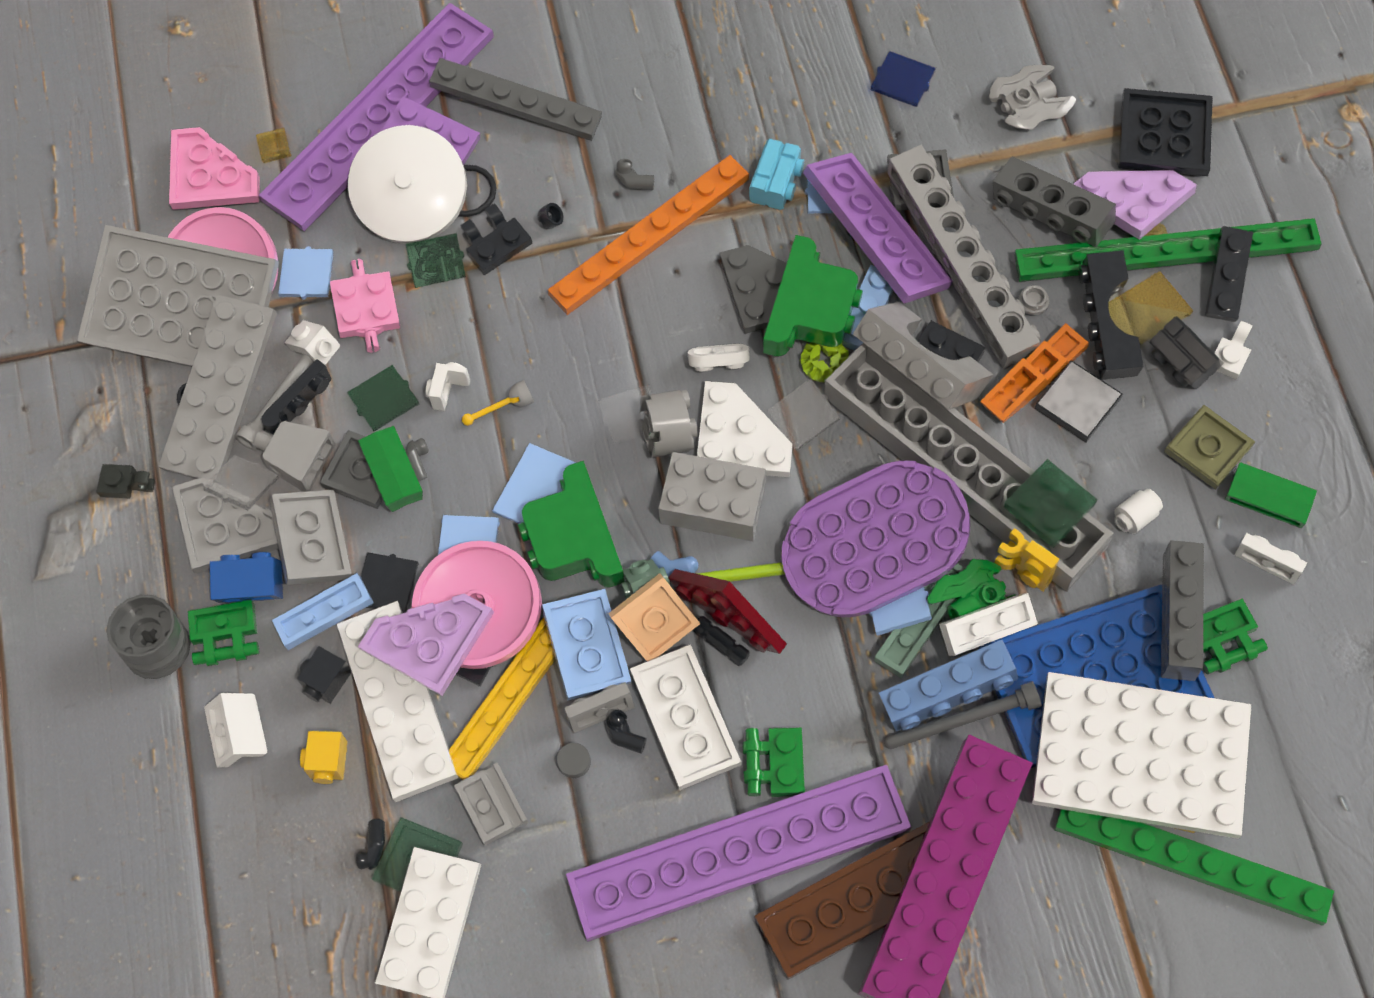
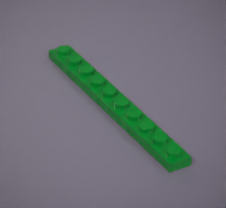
[1014,218,1322,282]

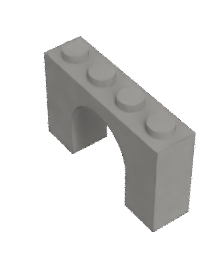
[853,302,994,410]

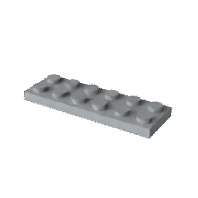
[158,294,277,485]

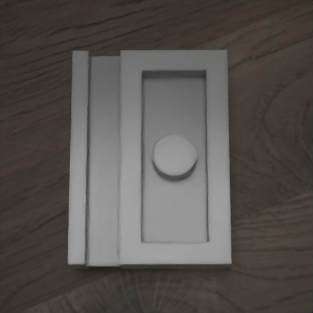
[454,763,528,846]

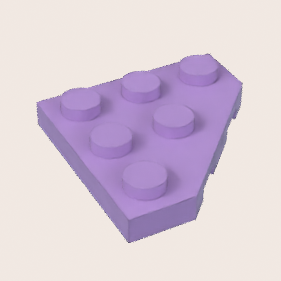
[1074,170,1197,240]
[358,594,494,696]

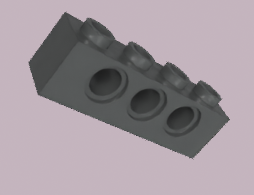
[992,156,1116,247]

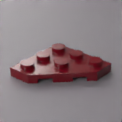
[668,569,787,654]

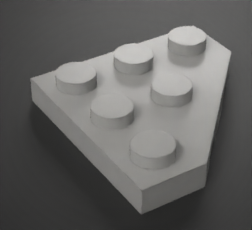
[172,477,279,574]

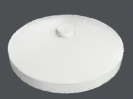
[348,125,467,244]

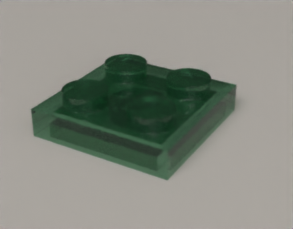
[1004,459,1098,548]

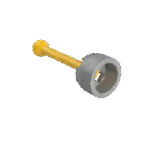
[462,380,534,426]

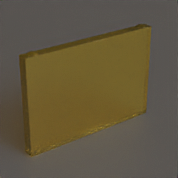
[1109,271,1193,345]

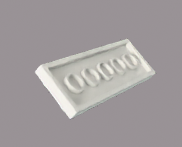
[337,601,458,802]

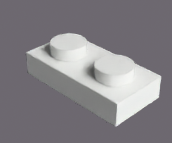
[1234,533,1307,585]

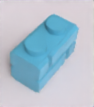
[749,138,805,210]

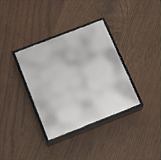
[1034,360,1123,443]

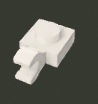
[1215,321,1253,380]

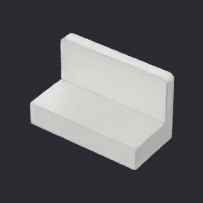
[204,693,267,767]

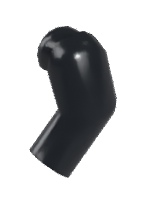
[606,710,647,754]
[356,819,385,870]

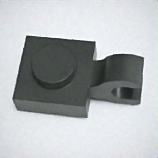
[96,464,156,499]

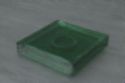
[372,817,463,893]

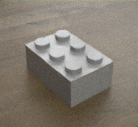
[659,452,766,541]

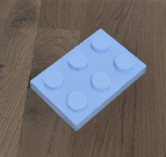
[542,589,631,700]

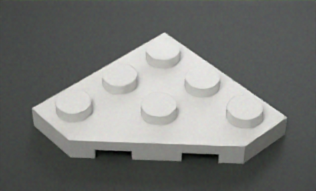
[697,381,792,477]

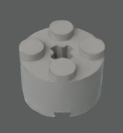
[640,390,698,458]

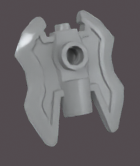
[989,65,1076,130]

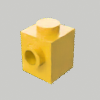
[300,731,348,784]

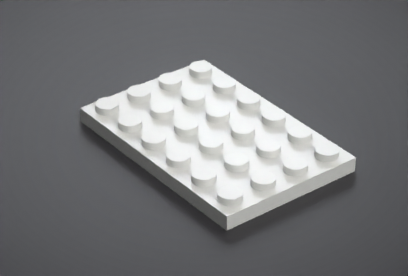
[1032,672,1251,839]

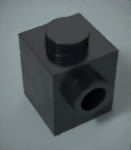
[297,646,352,704]

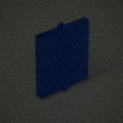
[871,51,936,107]

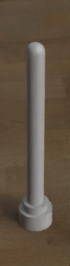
[235,329,331,450]

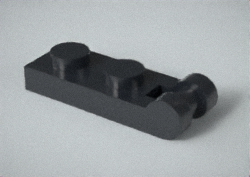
[261,359,332,435]

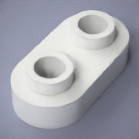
[688,344,750,372]

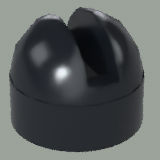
[537,203,564,228]

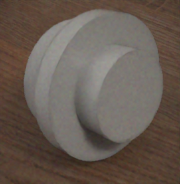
[1018,285,1049,315]

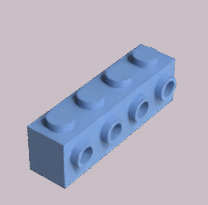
[879,639,1018,732]

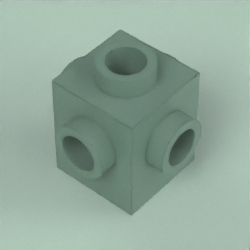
[621,559,670,599]

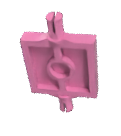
[330,259,400,353]

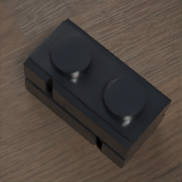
[1149,316,1224,389]

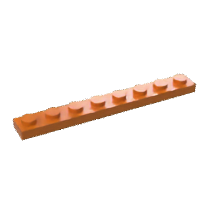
[548,155,749,315]

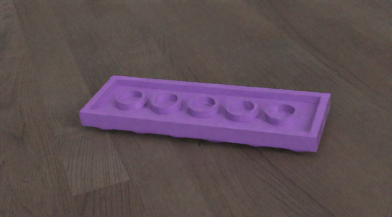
[803,153,953,304]

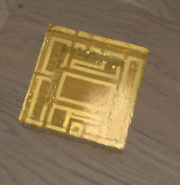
[256,128,292,163]

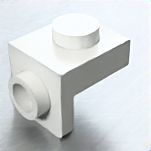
[285,320,340,365]
[426,362,470,411]

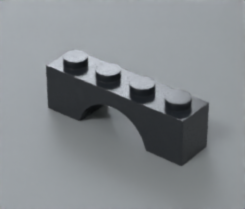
[1078,250,1144,380]

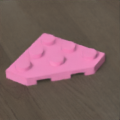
[169,127,260,210]

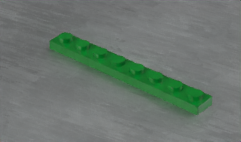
[1055,809,1335,926]

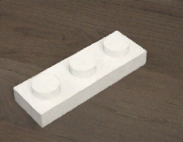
[939,593,1038,656]

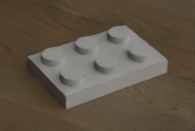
[270,490,351,585]

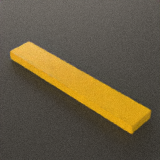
[449,617,556,780]

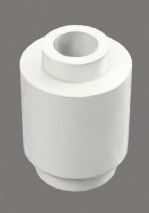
[1114,489,1163,534]

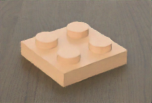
[608,573,700,661]

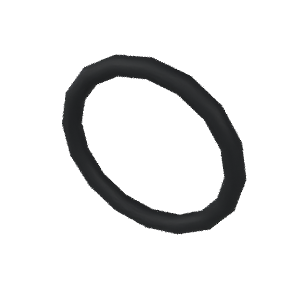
[458,165,497,217]

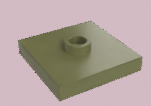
[1164,405,1255,490]

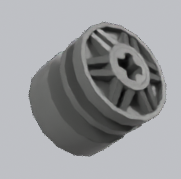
[106,595,191,679]

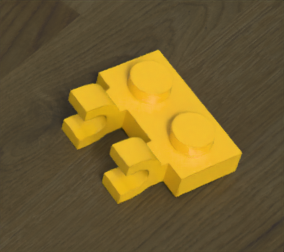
[994,528,1059,592]

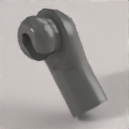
[615,159,654,190]
[406,438,429,481]

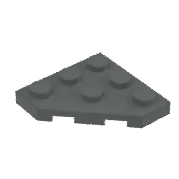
[719,245,787,334]

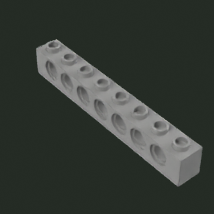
[887,144,1040,369]

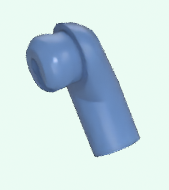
[651,551,699,577]

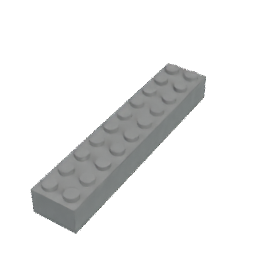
[824,343,1114,592]

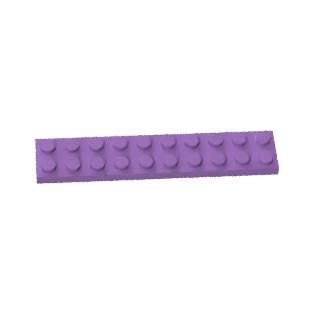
[259,3,494,231]
[566,764,911,942]

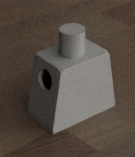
[254,421,336,492]

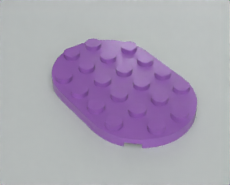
[782,461,970,617]

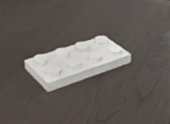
[630,644,741,790]
[375,847,481,998]

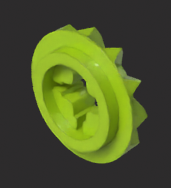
[801,342,849,383]

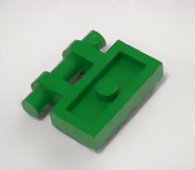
[1203,598,1268,675]
[188,600,260,666]
[742,727,805,797]

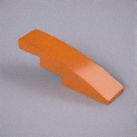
[980,323,1089,423]

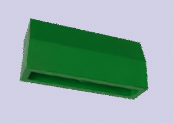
[358,426,423,512]
[1225,462,1317,529]

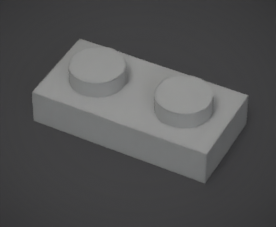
[564,682,635,733]

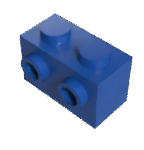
[210,552,283,603]

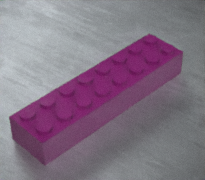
[858,735,1032,998]

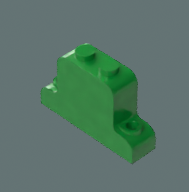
[763,235,863,357]
[518,460,625,587]

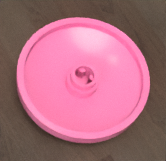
[168,207,278,292]
[412,541,542,669]

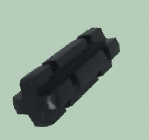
[693,616,750,666]

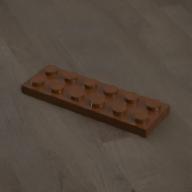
[754,821,930,980]

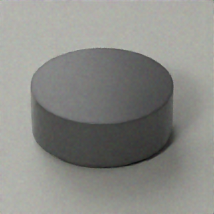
[557,743,591,778]

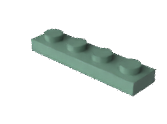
[874,563,966,679]

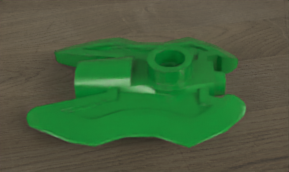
[927,559,1016,620]

